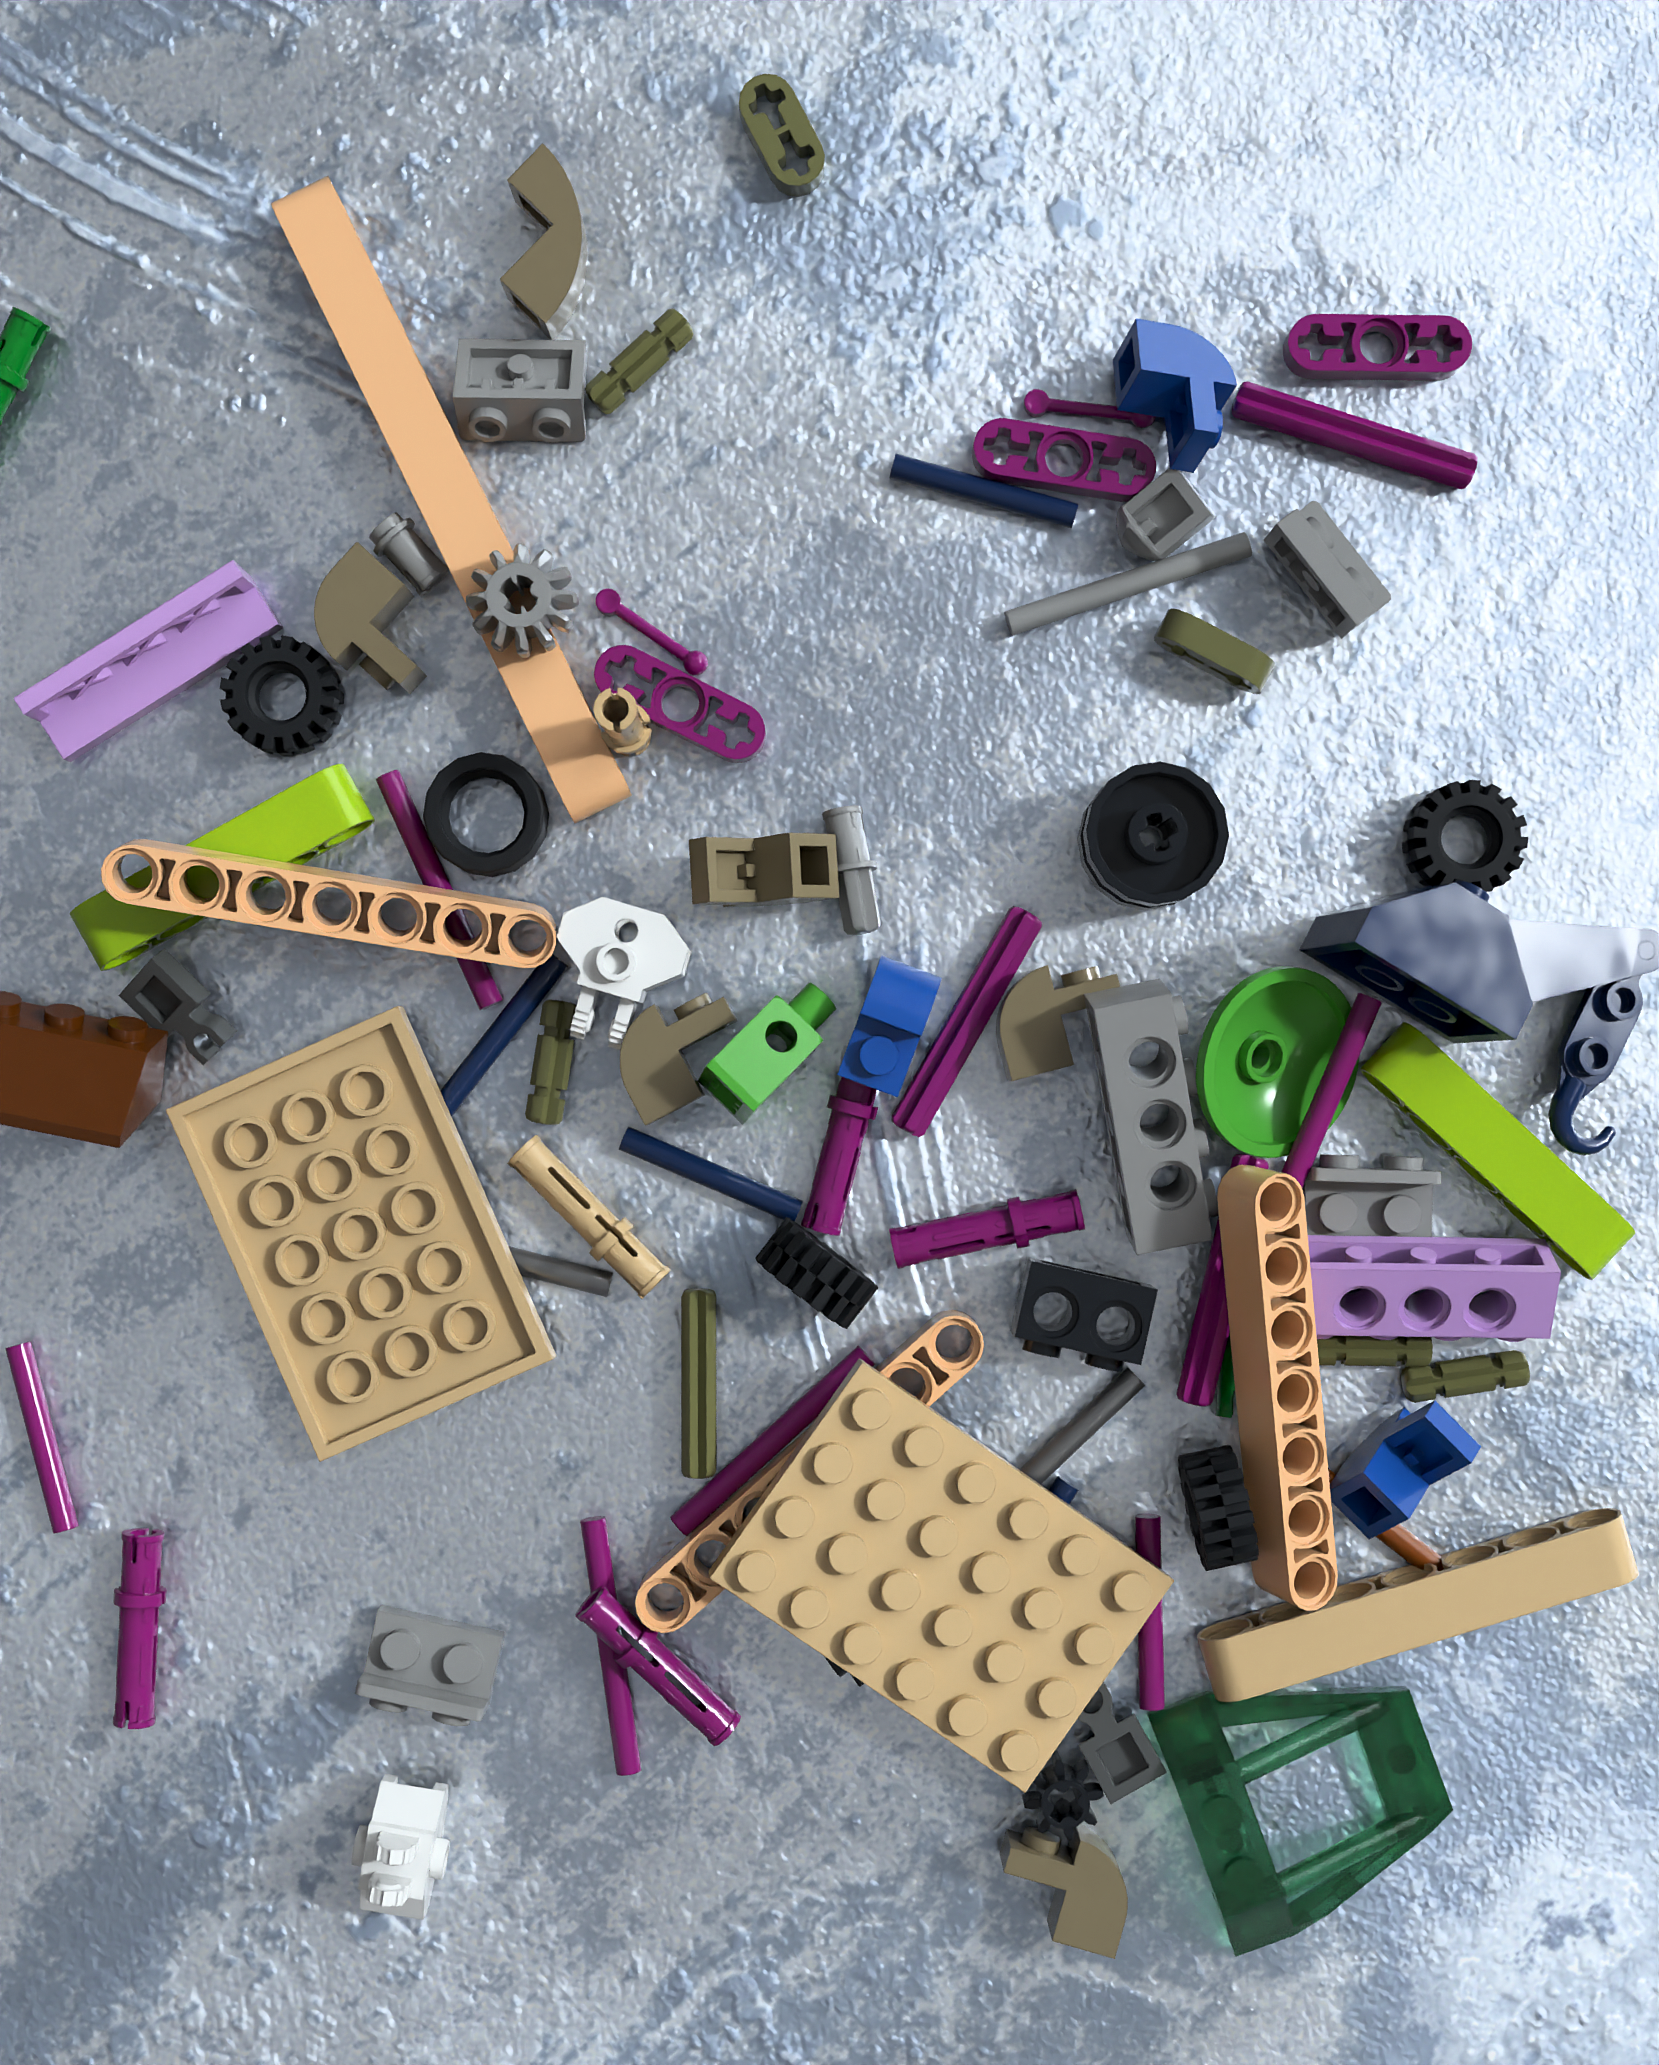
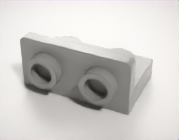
[453,339,587,443]
[1264,501,1391,639]
[1302,1154,1441,1237]
[355,1605,505,1726]

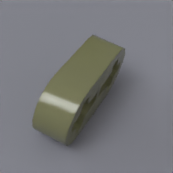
[739,74,825,197]
[1154,608,1275,694]

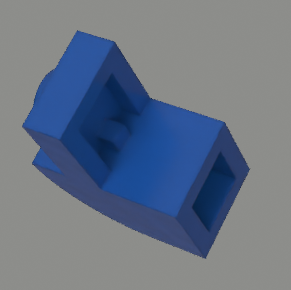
[1113,318,1237,473]
[837,955,942,1097]
[1330,1400,1481,1539]

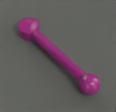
[1024,389,1156,428]
[595,589,708,675]

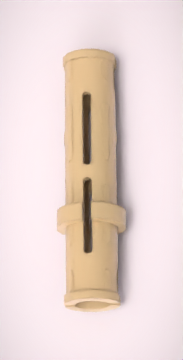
[593,687,652,756]
[507,1135,671,1299]

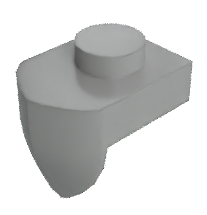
[1116,468,1216,561]

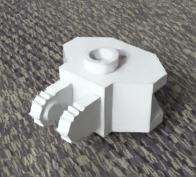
[557,897,692,1050]
[352,1774,450,1920]

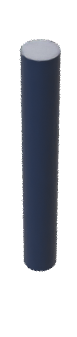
[889,453,1078,528]
[440,954,569,1116]
[619,1126,803,1221]

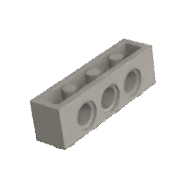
[1084,979,1219,1255]

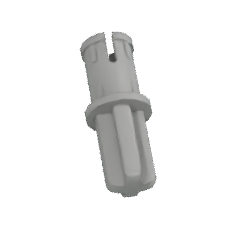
[822,805,881,935]

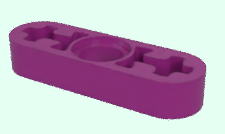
[1283,314,1472,381]
[972,418,1156,502]
[594,645,766,763]

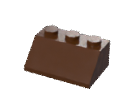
[0,991,168,1148]

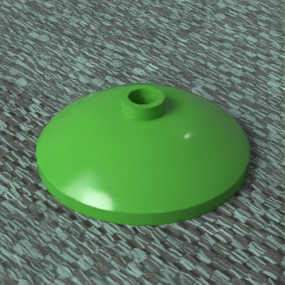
[1196,966,1360,1158]

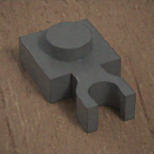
[118,948,237,1065]
[1078,1682,1167,1804]

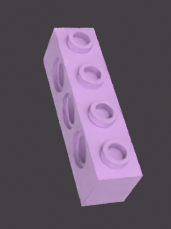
[1308,1235,1561,1342]

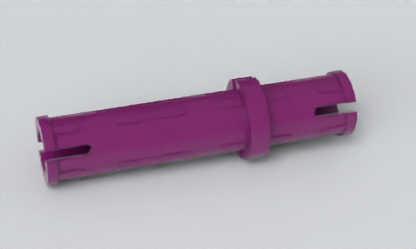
[801,1042,878,1236]
[889,1189,1085,1269]
[113,1528,167,1729]
[575,1586,741,1746]

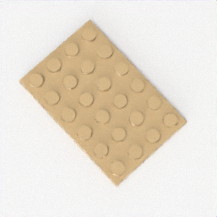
[166,1006,556,1462]
[708,1358,1174,1793]

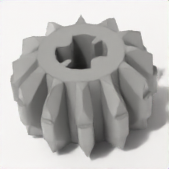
[466,544,579,658]

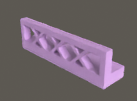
[14,560,283,762]

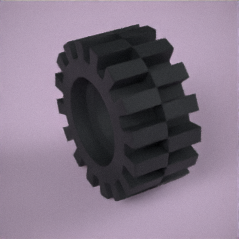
[220,635,344,757]
[1402,780,1528,892]
[755,1217,878,1329]
[1178,1445,1259,1571]

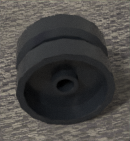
[1077,761,1229,910]

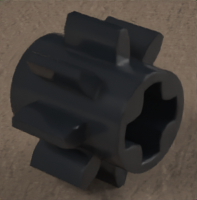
[1022,1752,1104,1840]

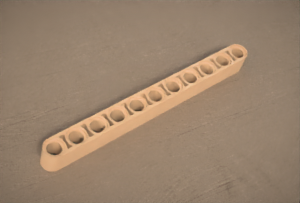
[271,176,632,823]

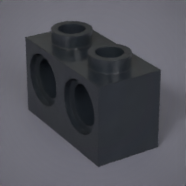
[1010,1257,1158,1372]

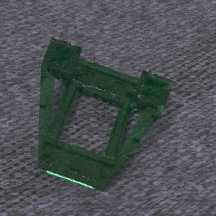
[1146,1686,1453,1957]

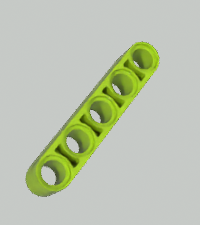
[70,764,375,971]
[1360,1022,1636,1281]

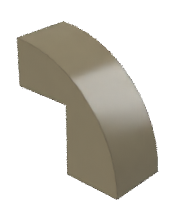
[500,143,588,340]

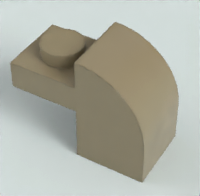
[314,542,427,694]
[689,833,839,907]
[996,965,1120,1081]
[620,993,737,1126]
[1000,1824,1128,1959]

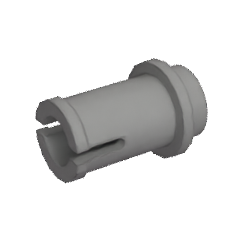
[369,512,450,596]

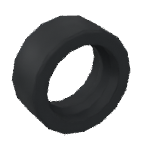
[423,752,549,877]

